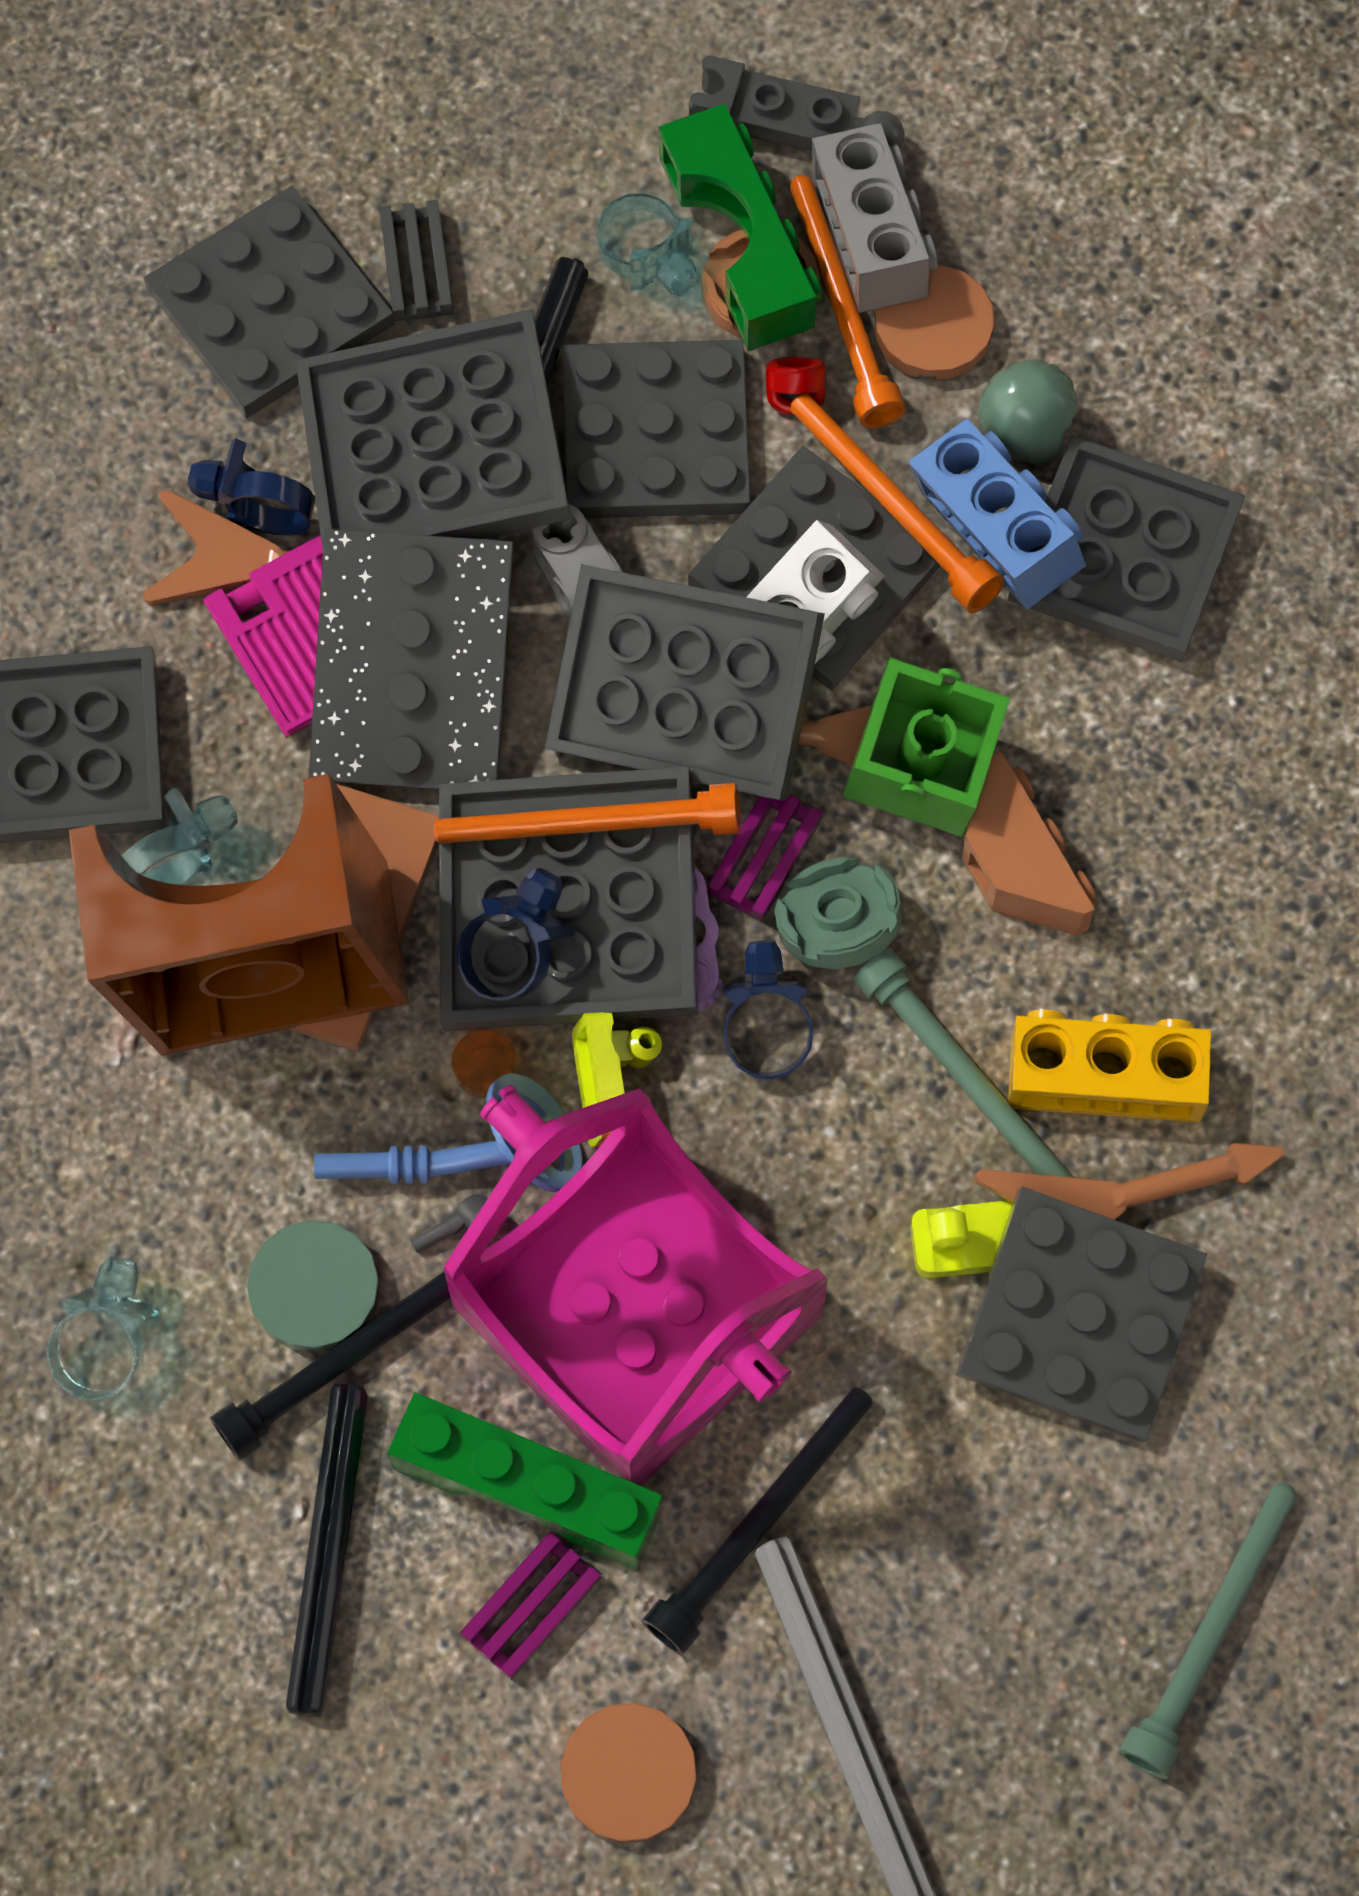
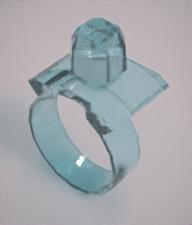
[597,193,698,297]
[122,788,238,885]
[47,1256,159,1400]

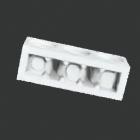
[746,520,885,663]

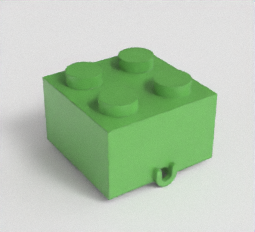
[842,658,1010,837]

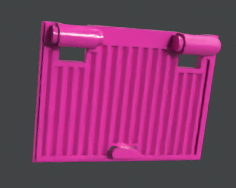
[203,535,323,738]

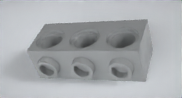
[812,123,937,313]

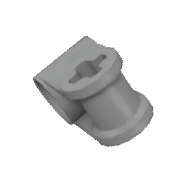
[532,504,623,621]

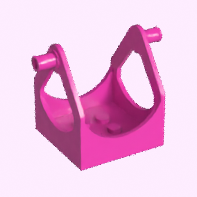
[444,1085,828,1486]

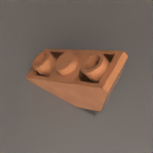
[961,751,1097,936]

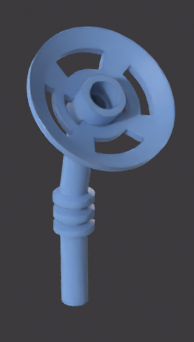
[314,1073,582,1192]

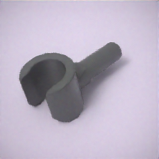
[410,1194,487,1253]

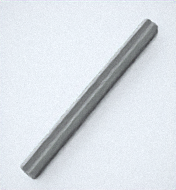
[755,1537,936,1896]

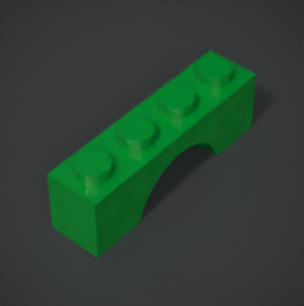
[658,103,822,351]
[387,1392,663,1571]

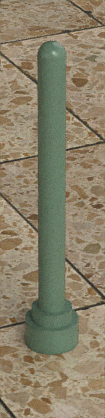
[853,947,1073,1178]
[1118,1483,1296,1779]

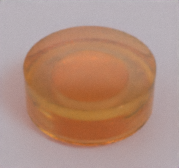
[452,1030,517,1098]

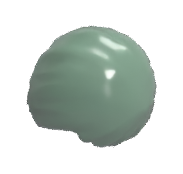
[977,359,1078,465]

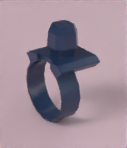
[188,438,315,536]
[456,868,574,1001]
[722,940,814,1079]

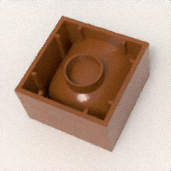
[69,774,410,1056]

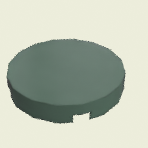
[774,857,903,970]
[247,1220,379,1352]

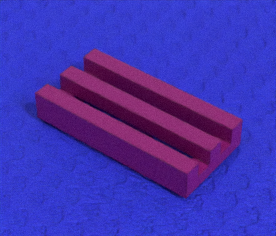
[707,794,823,922]
[460,1531,601,1681]

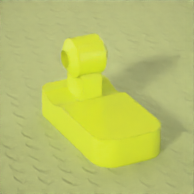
[572,1012,662,1148]
[910,1200,1013,1278]

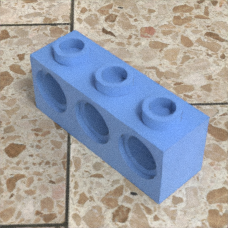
[908,418,1086,610]

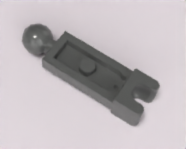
[689,56,905,151]

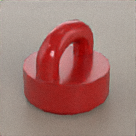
[766,356,826,416]

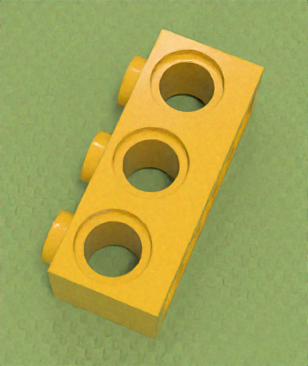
[1008,1009,1211,1123]

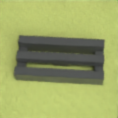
[379,200,453,322]

